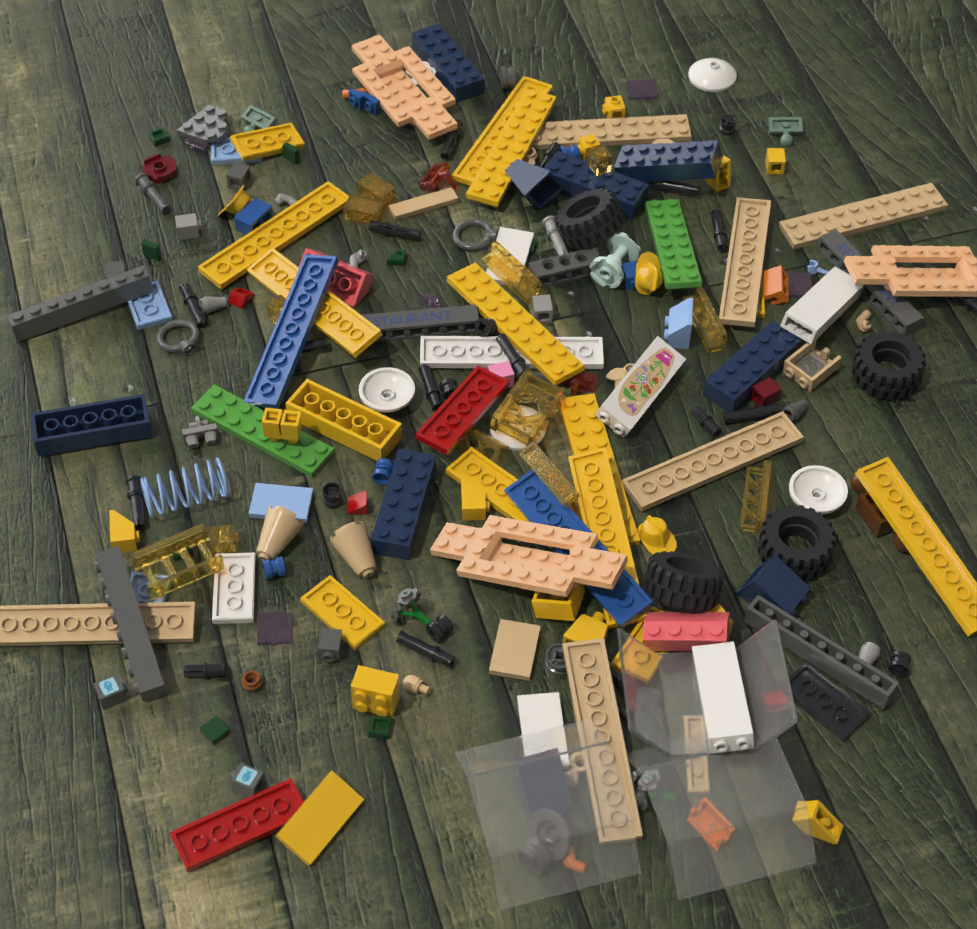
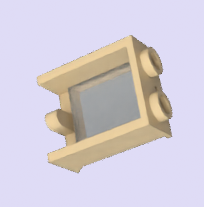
[783,339,842,393]

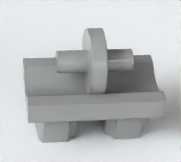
[182,416,218,449]

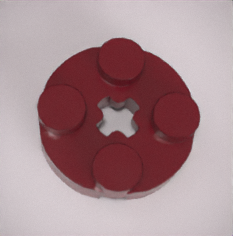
[142,154,177,184]

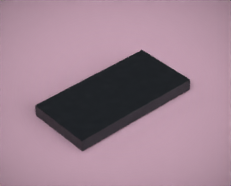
[778,662,871,742]

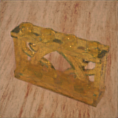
[489,369,566,448]

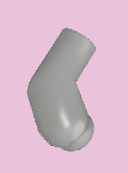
[275,194,297,206]
[349,250,367,268]

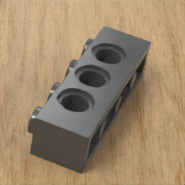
[529,247,600,289]

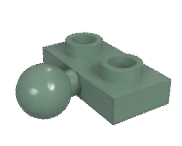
[241,104,277,133]
[768,117,803,146]

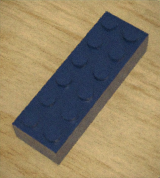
[412,23,485,103]
[614,140,723,182]
[544,151,649,220]
[703,321,802,412]
[31,394,152,456]
[371,449,436,560]

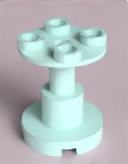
[589,232,641,288]

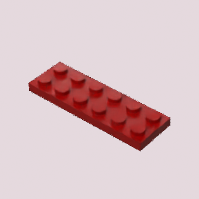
[415,365,509,455]
[169,778,304,872]

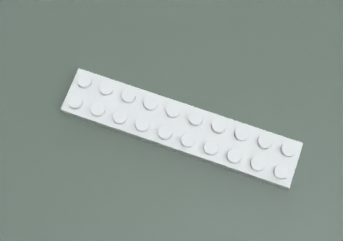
[420,336,604,369]

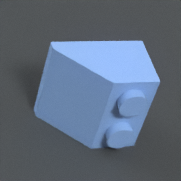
[664,298,693,349]

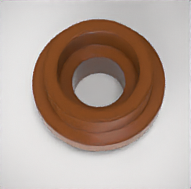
[241,671,262,691]

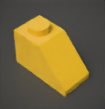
[461,478,490,521]
[109,510,140,553]
[791,800,843,844]

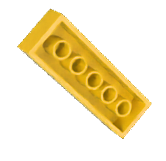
[286,379,402,461]

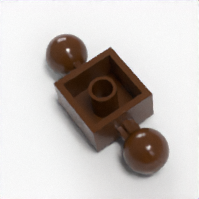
[850,472,909,552]

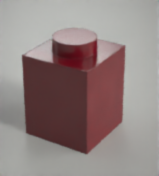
[750,377,781,406]

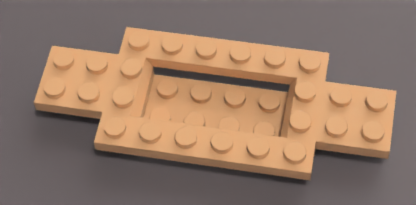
[352,35,458,140]
[844,245,977,297]
[430,515,628,597]

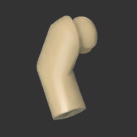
[856,310,871,332]

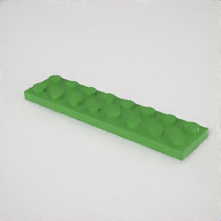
[645,199,702,289]
[191,384,335,478]

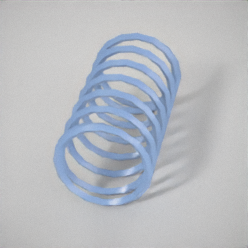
[140,457,230,518]

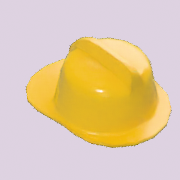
[217,185,253,216]
[635,252,663,295]
[637,515,677,555]

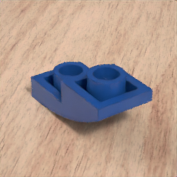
[348,89,381,116]

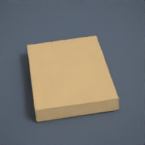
[489,619,540,681]

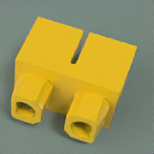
[261,408,302,444]

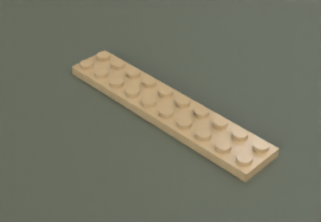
[531,114,692,150]
[778,183,948,250]
[718,197,771,327]
[622,411,804,512]
[0,602,196,646]
[562,638,643,845]

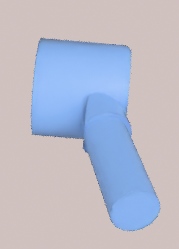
[808,260,829,275]

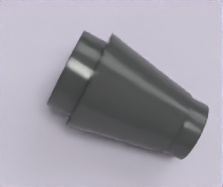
[782,399,808,422]

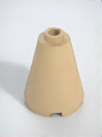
[256,505,304,561]
[330,521,376,579]

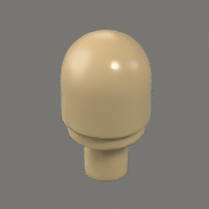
[403,675,431,695]

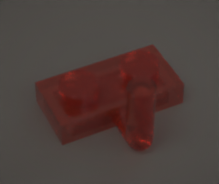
[419,162,458,190]
[560,371,599,396]

